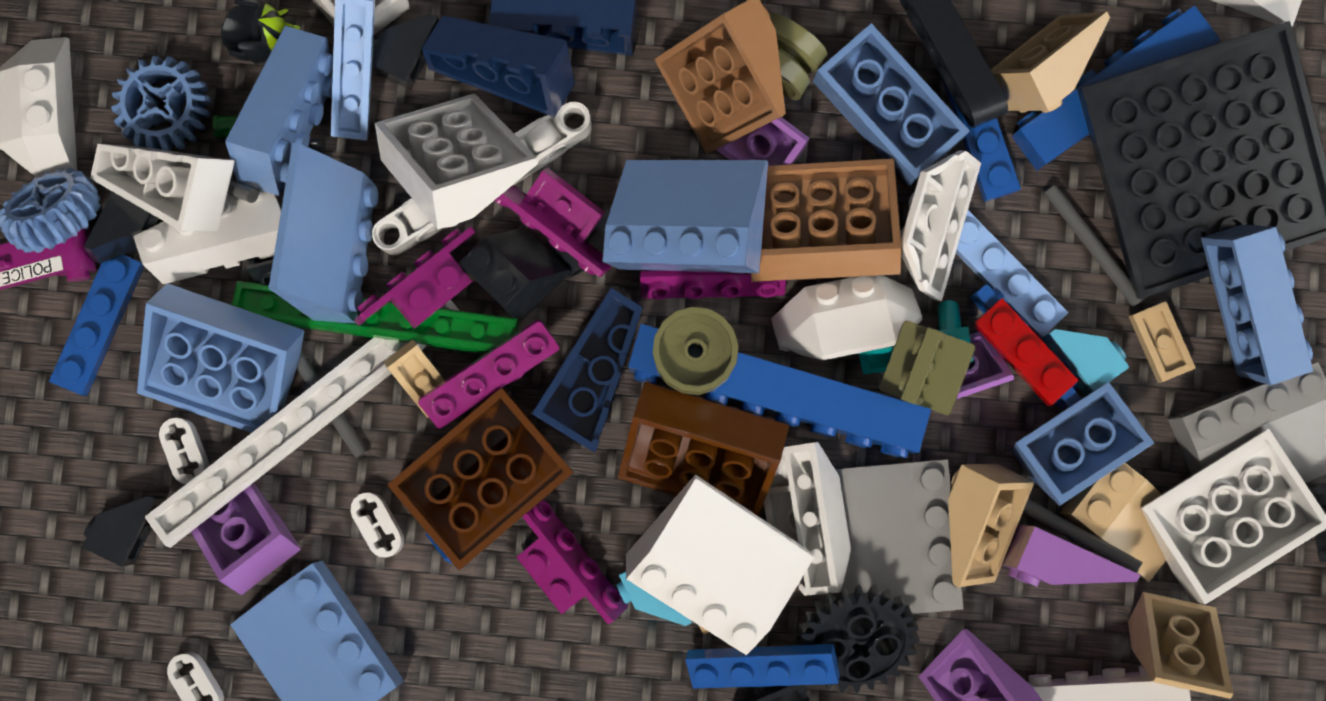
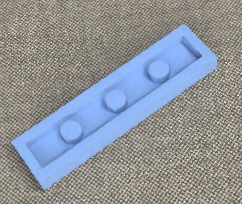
[331,0,375,140]
[956,210,1068,338]

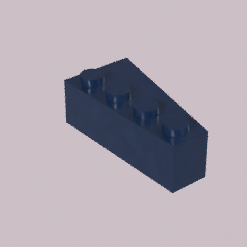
[489,0,638,56]
[422,16,575,117]
[531,288,642,453]

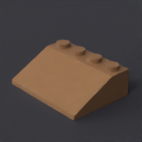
[654,0,786,154]
[751,159,901,282]

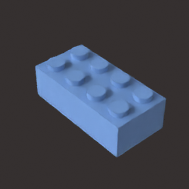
[813,23,970,187]
[225,26,333,196]
[1201,225,1313,385]

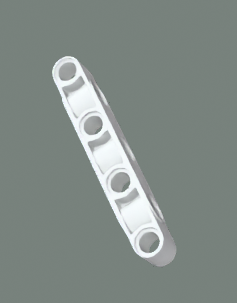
[372,102,592,255]

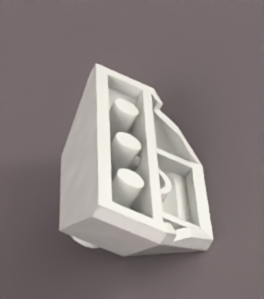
[0,37,77,178]
[900,150,981,301]
[771,275,922,360]
[764,442,851,596]

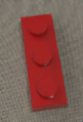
[972,298,1079,406]

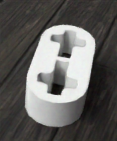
[159,418,209,484]
[350,492,404,558]
[167,652,224,701]

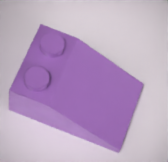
[191,482,301,595]
[1002,524,1140,587]
[918,629,1043,701]

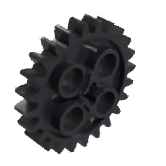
[796,584,920,693]

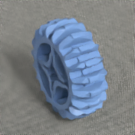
[111,56,212,151]
[0,168,101,253]

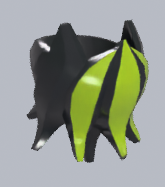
[221,0,300,64]

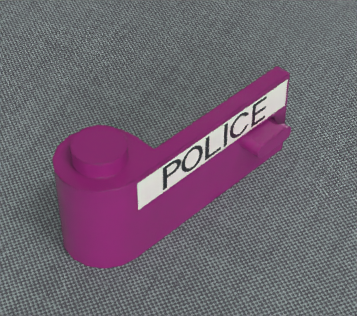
[0,227,96,290]

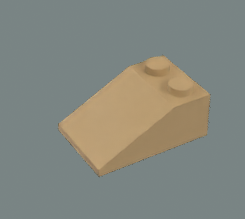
[990,11,1110,113]
[1060,463,1166,582]
[948,464,1034,587]
[1128,592,1233,699]

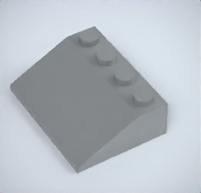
[1168,362,1326,483]
[835,459,964,613]

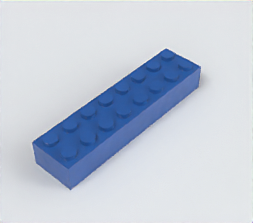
[628,324,931,459]

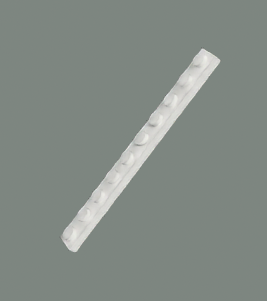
[145,300,460,548]

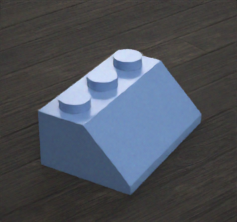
[1011,382,1154,506]

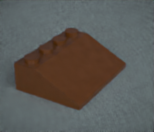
[618,382,789,516]
[387,388,574,571]

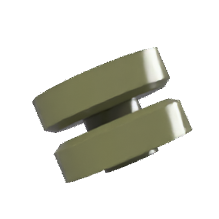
[768,11,828,100]
[653,307,739,395]

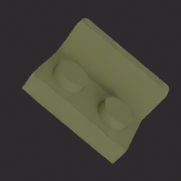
[880,321,976,415]

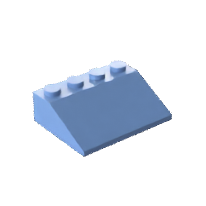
[268,143,378,323]
[603,160,768,273]
[137,283,304,433]
[230,561,404,701]

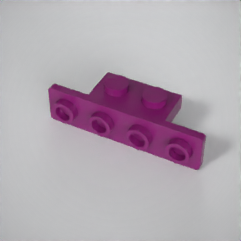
[494,168,612,277]
[354,226,475,329]
[640,271,786,300]
[418,319,559,428]
[516,500,628,624]

